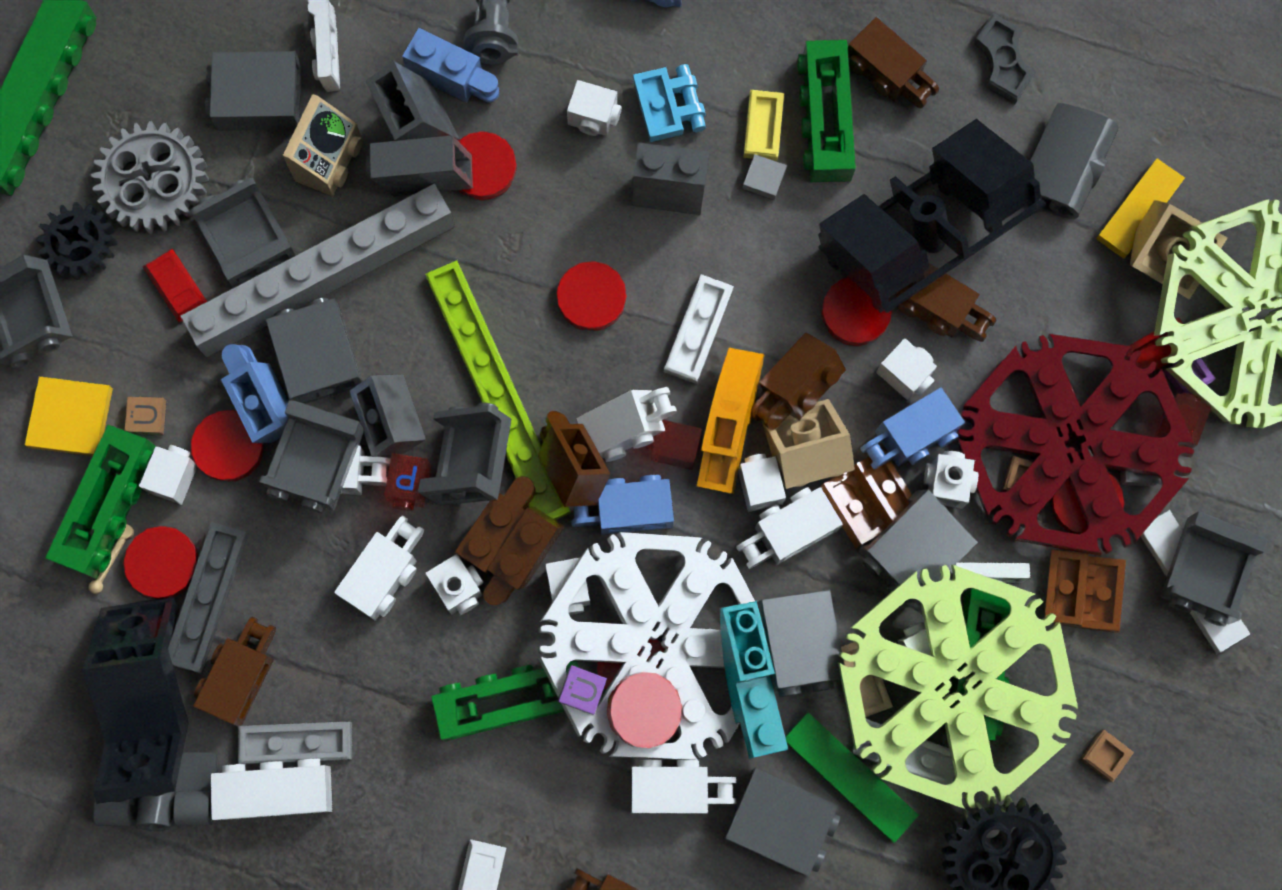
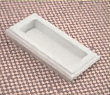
[458,839,506,890]

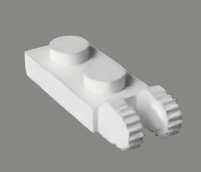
[308,0,340,92]

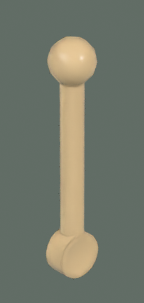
[88,525,134,594]

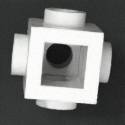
[923,451,978,509]

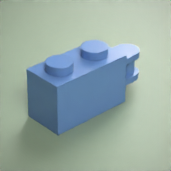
[402,28,499,103]
[221,344,289,443]
[860,387,965,470]
[571,475,674,535]

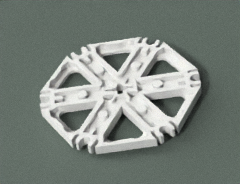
[538,532,755,760]

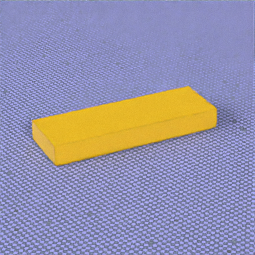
[1096,158,1185,259]

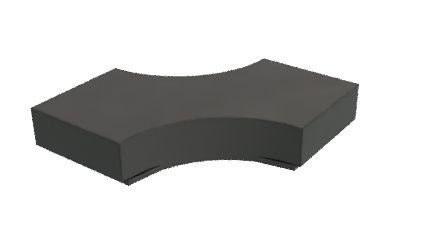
[974,13,1035,104]

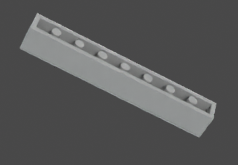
[181,183,455,357]

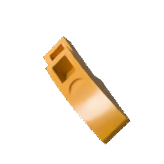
[697,348,765,494]

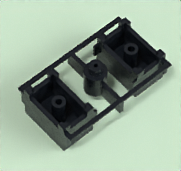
[818,118,1046,313]

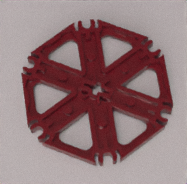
[957,334,1194,556]

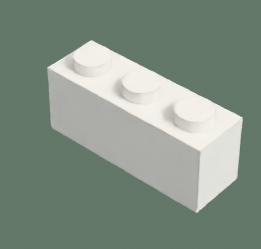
[211,759,332,820]

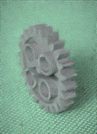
[91,121,209,234]

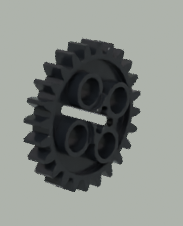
[941,795,1067,890]

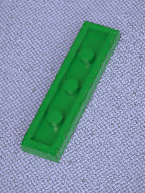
[785,712,919,843]

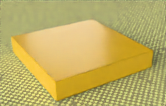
[25,376,113,456]

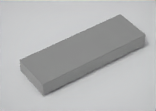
[238,722,352,764]

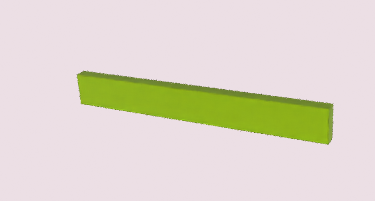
[425,260,571,520]

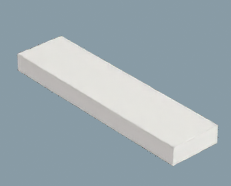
[1140,510,1250,654]

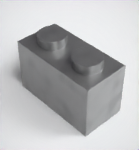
[350,375,426,457]

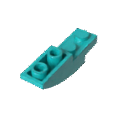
[720,601,788,759]

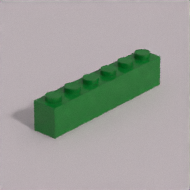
[0,0,97,196]

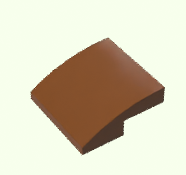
[819,450,912,549]
[1045,550,1126,633]

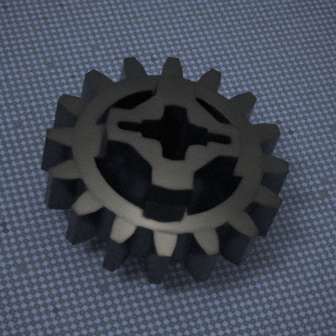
[36,202,118,280]

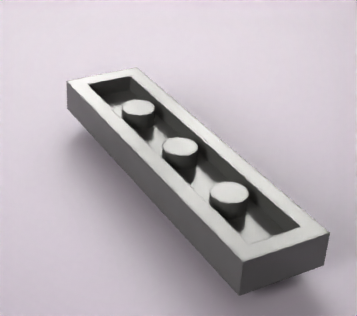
[168,522,249,674]

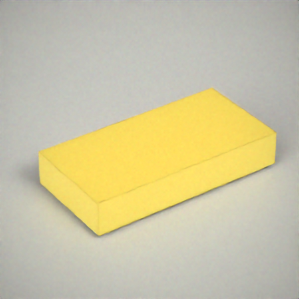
[743,90,784,161]

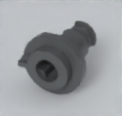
[463,0,518,65]

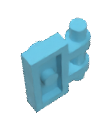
[633,64,706,142]

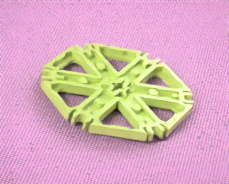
[1154,199,1282,428]
[838,565,1078,809]

